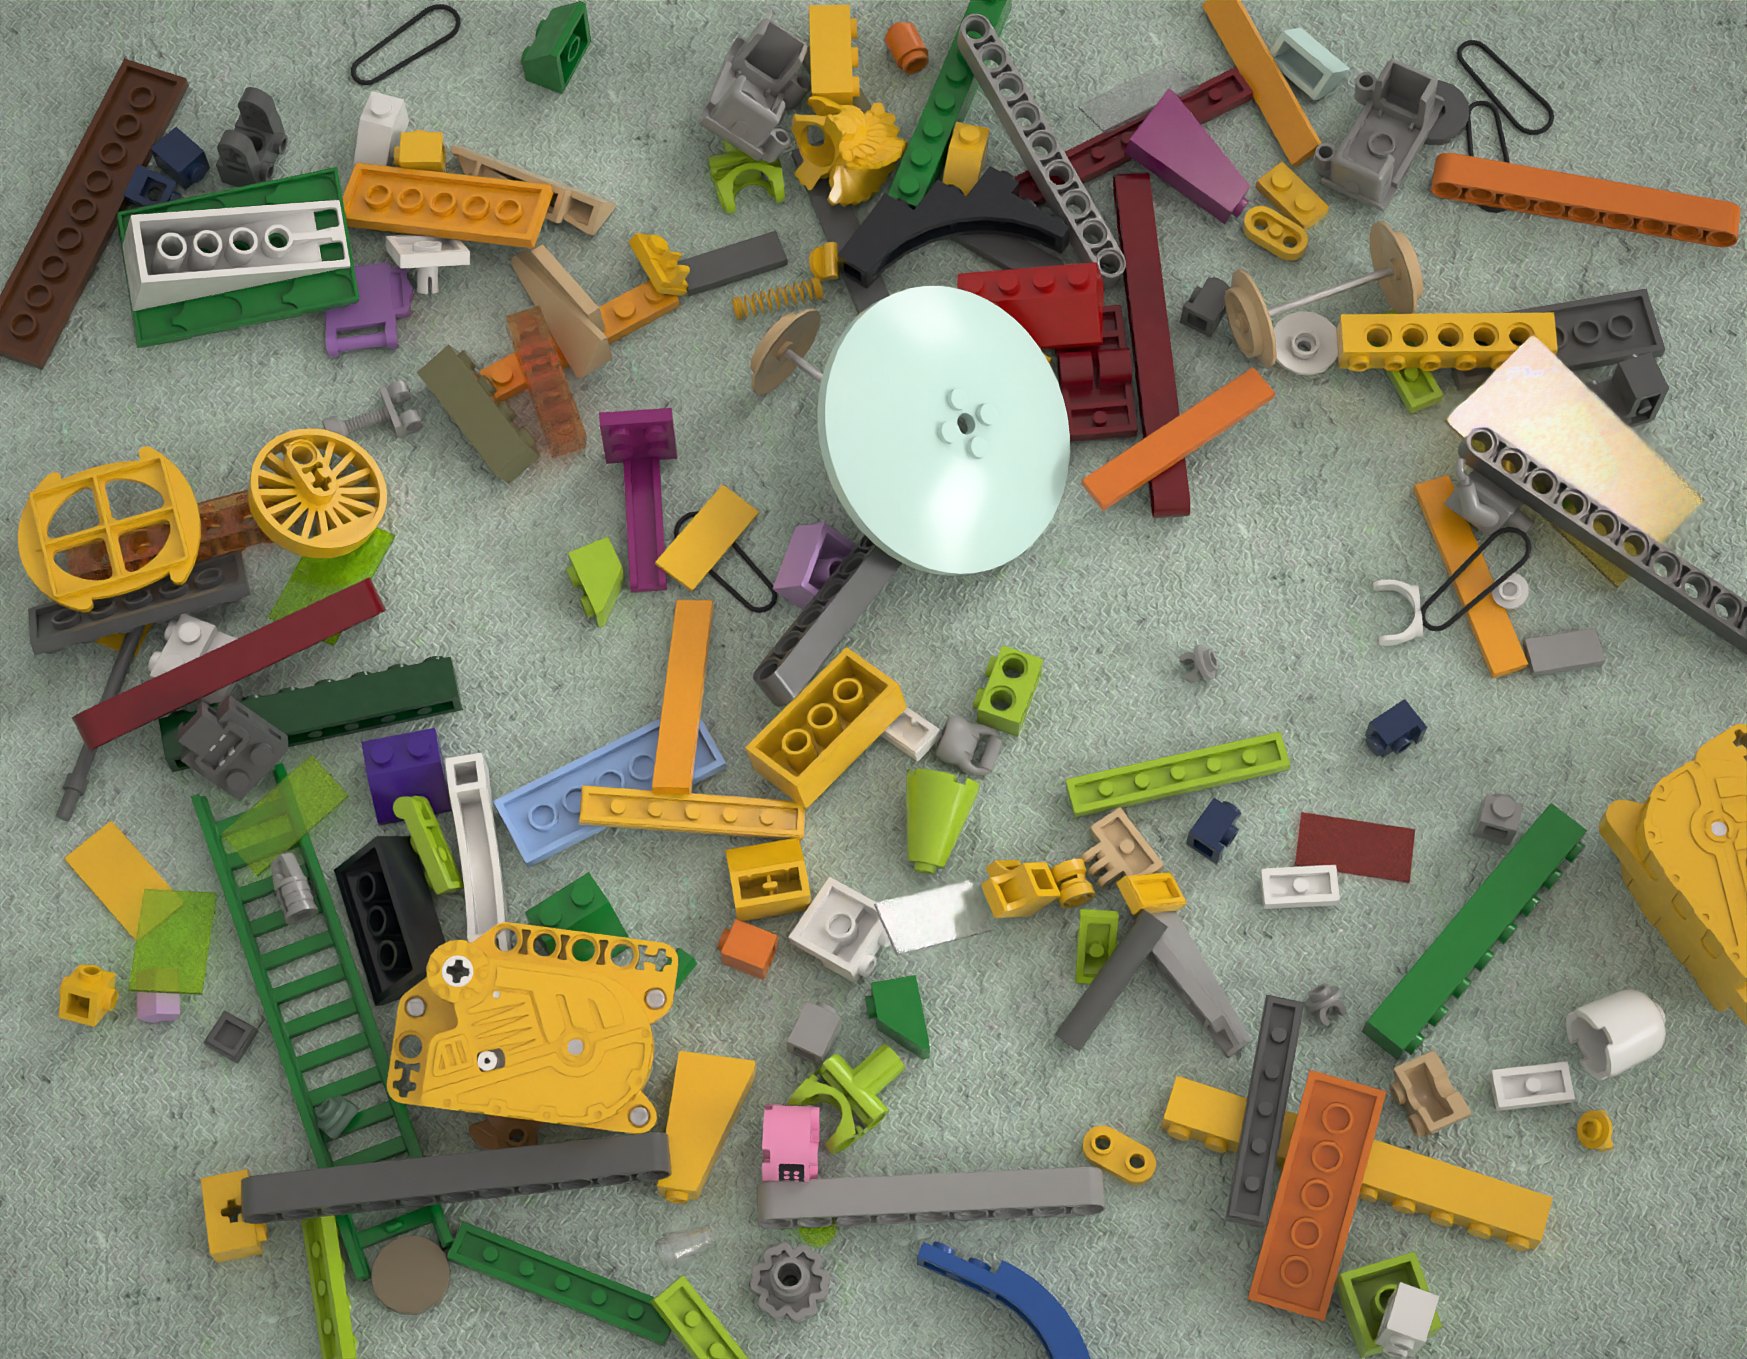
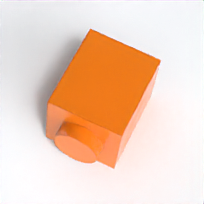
[717,919,779,980]

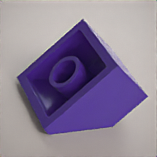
[361,728,452,826]

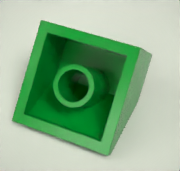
[521,1,591,94]
[524,872,629,962]

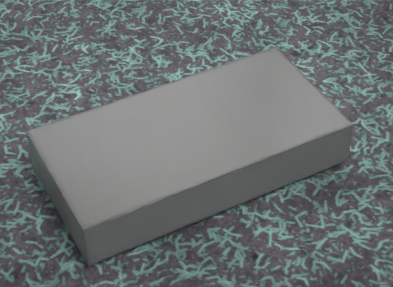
[1523,627,1605,677]

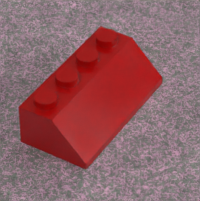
[957,262,1104,350]

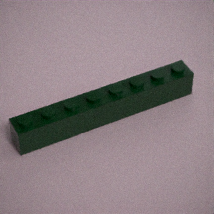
[159,656,463,772]

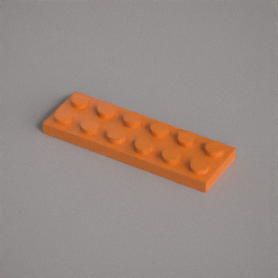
[1247,1069,1387,1321]

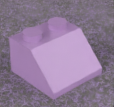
[773,522,855,609]

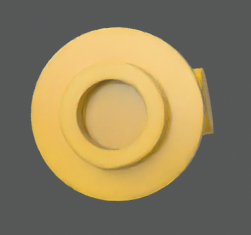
[809,242,839,281]
[1577,1110,1614,1152]

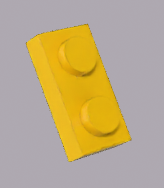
[1255,161,1329,231]

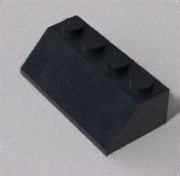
[334,836,446,1006]

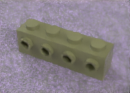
[417,345,541,484]

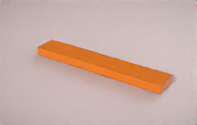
[1081,367,1275,511]

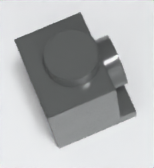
[1180,277,1231,338]

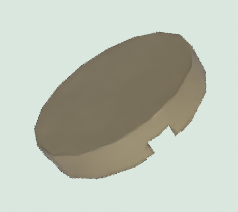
[371,1235,451,1315]

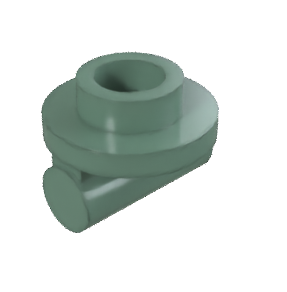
[316,1095,360,1140]

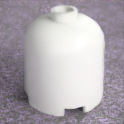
[1566,989,1666,1080]

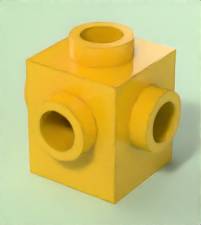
[58,964,119,1027]

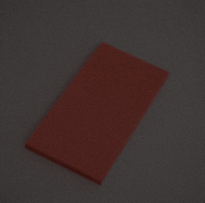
[1295,812,1415,883]

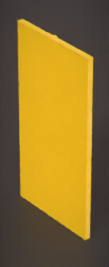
[64,820,185,943]

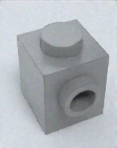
[787,1001,842,1066]

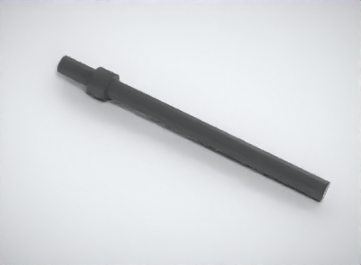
[56,625,145,822]

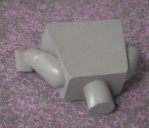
[1444,430,1535,539]

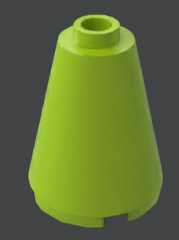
[906,768,980,875]

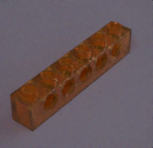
[65,485,290,580]

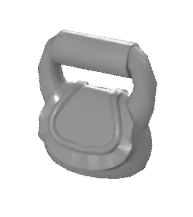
[935,715,1002,776]

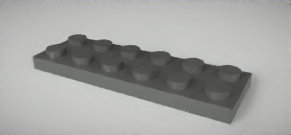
[1444,288,1665,391]
[28,549,251,655]

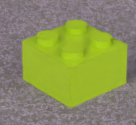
[1335,1251,1442,1359]

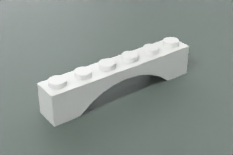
[445,753,512,951]

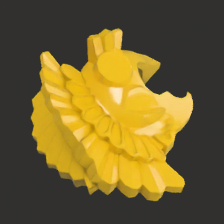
[791,96,908,207]

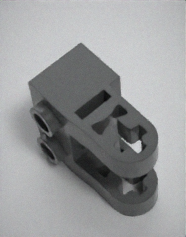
[216,87,288,187]

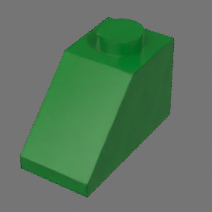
[865,975,930,1059]

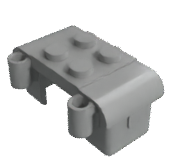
[698,19,811,163]
[1314,59,1444,212]

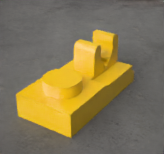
[628,233,690,296]

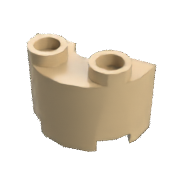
[1389,1050,1472,1137]

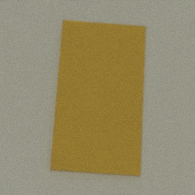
[1444,335,1705,589]

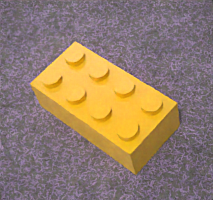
[745,647,907,809]

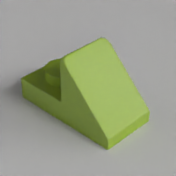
[1075,909,1119,984]

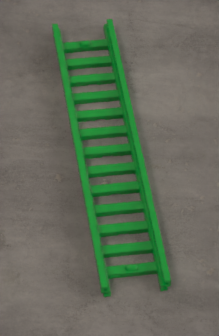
[191,763,454,1282]

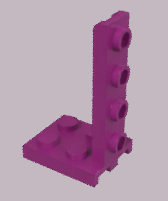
[599,408,677,593]

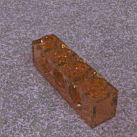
[506,305,587,458]

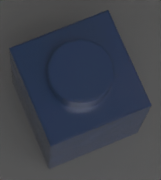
[151,127,210,190]

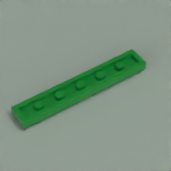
[447,1221,672,1347]

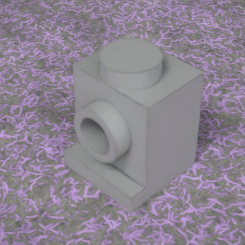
[1473,794,1524,846]

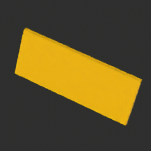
[655,484,759,592]

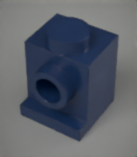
[123,164,181,207]
[1365,699,1428,758]
[1186,798,1241,865]

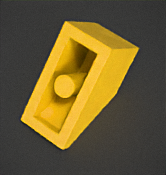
[942,122,990,196]

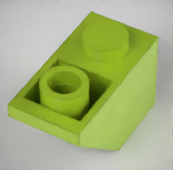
[565,536,625,627]

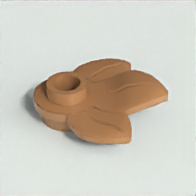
[469,1115,544,1150]

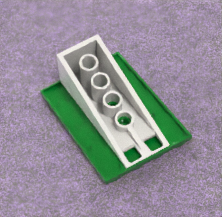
[116,167,360,348]

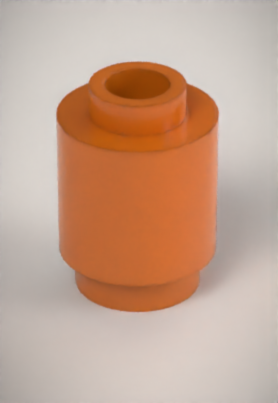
[884,22,929,74]

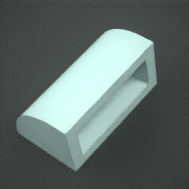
[1270,28,1350,100]

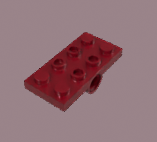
[1055,305,1138,442]

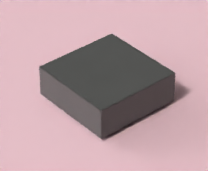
[203,1010,259,1064]

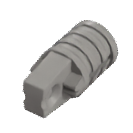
[270,853,318,924]

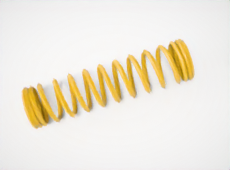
[732,276,823,320]

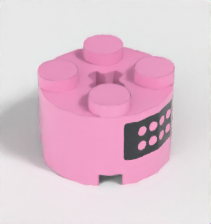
[762,1104,820,1183]

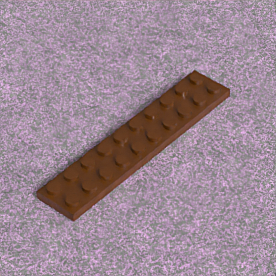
[0,58,189,370]

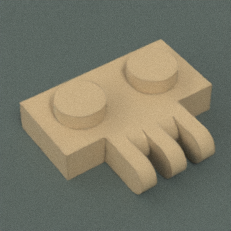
[1079,807,1164,888]

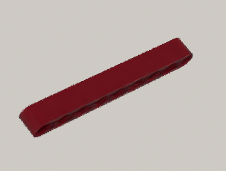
[72,577,386,751]

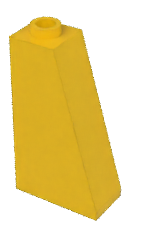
[657,1051,757,1204]

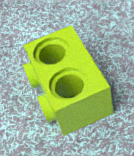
[973,645,1044,737]

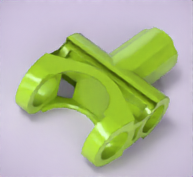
[707,138,785,215]
[787,1043,906,1155]

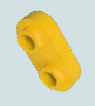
[1243,206,1308,261]
[1082,1125,1156,1186]

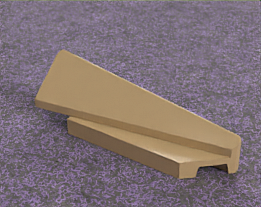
[451,145,616,235]
[511,244,613,378]

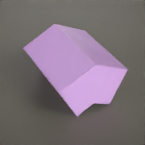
[136,968,180,1024]

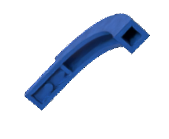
[917,1241,1090,1359]

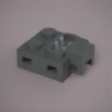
[178,695,288,801]

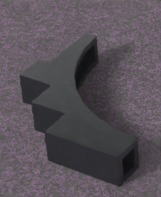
[837,166,1070,289]

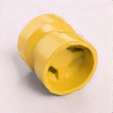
[1050,859,1096,909]

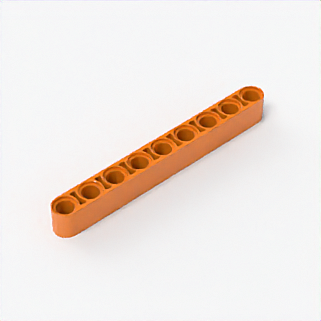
[1431,153,1741,247]

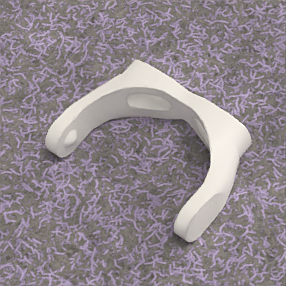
[1373,580,1423,646]

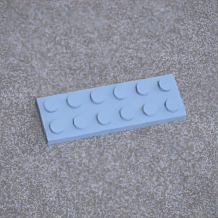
[493,717,727,868]

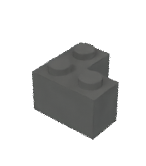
[1572,352,1669,437]

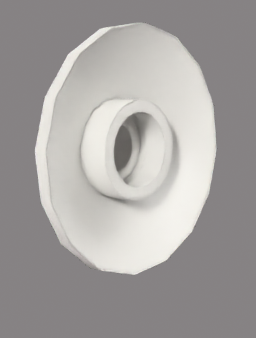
[1273,311,1338,375]

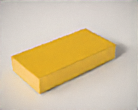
[1116,872,1187,915]

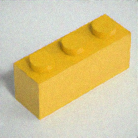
[809,4,860,112]

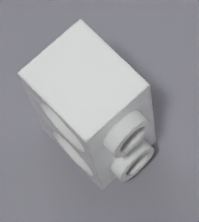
[1375,1282,1439,1359]

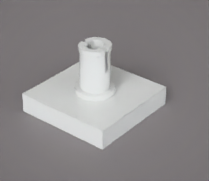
[385,235,470,294]

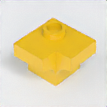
[980,860,1061,918]

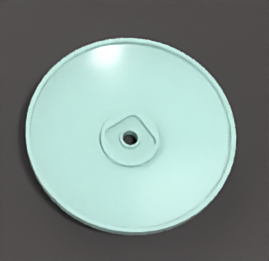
[817,286,1070,576]

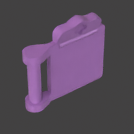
[325,262,414,357]

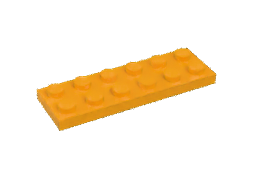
[342,163,553,249]

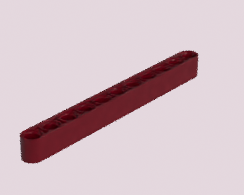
[1113,172,1190,518]

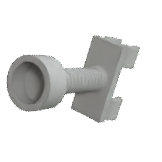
[322,380,423,438]

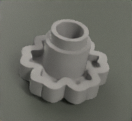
[750,1242,831,1324]

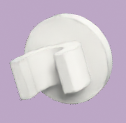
[1492,573,1529,609]

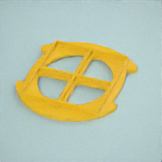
[18,446,201,613]

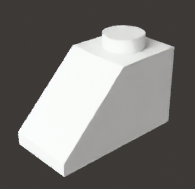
[353,91,409,168]

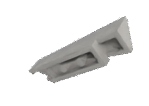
[1125,903,1251,1058]

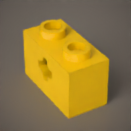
[201,1169,268,1263]

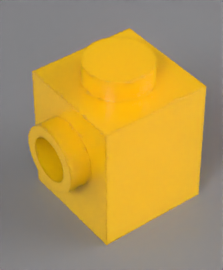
[394,130,446,173]

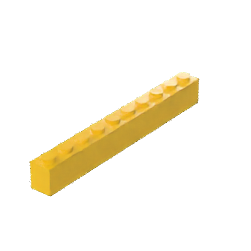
[1160,1076,1553,1251]

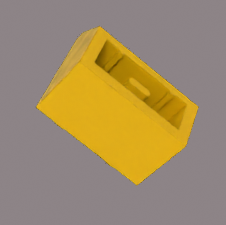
[725,837,811,922]

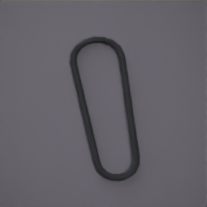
[351,4,461,85]
[1457,40,1554,135]
[1466,100,1510,213]
[674,511,778,613]
[1421,527,1532,632]

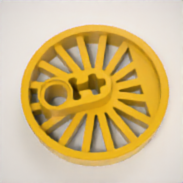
[248,428,387,558]

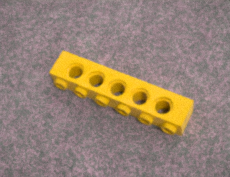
[1336,312,1558,372]

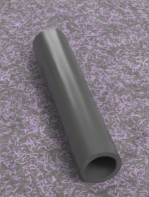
[1055,909,1168,1052]

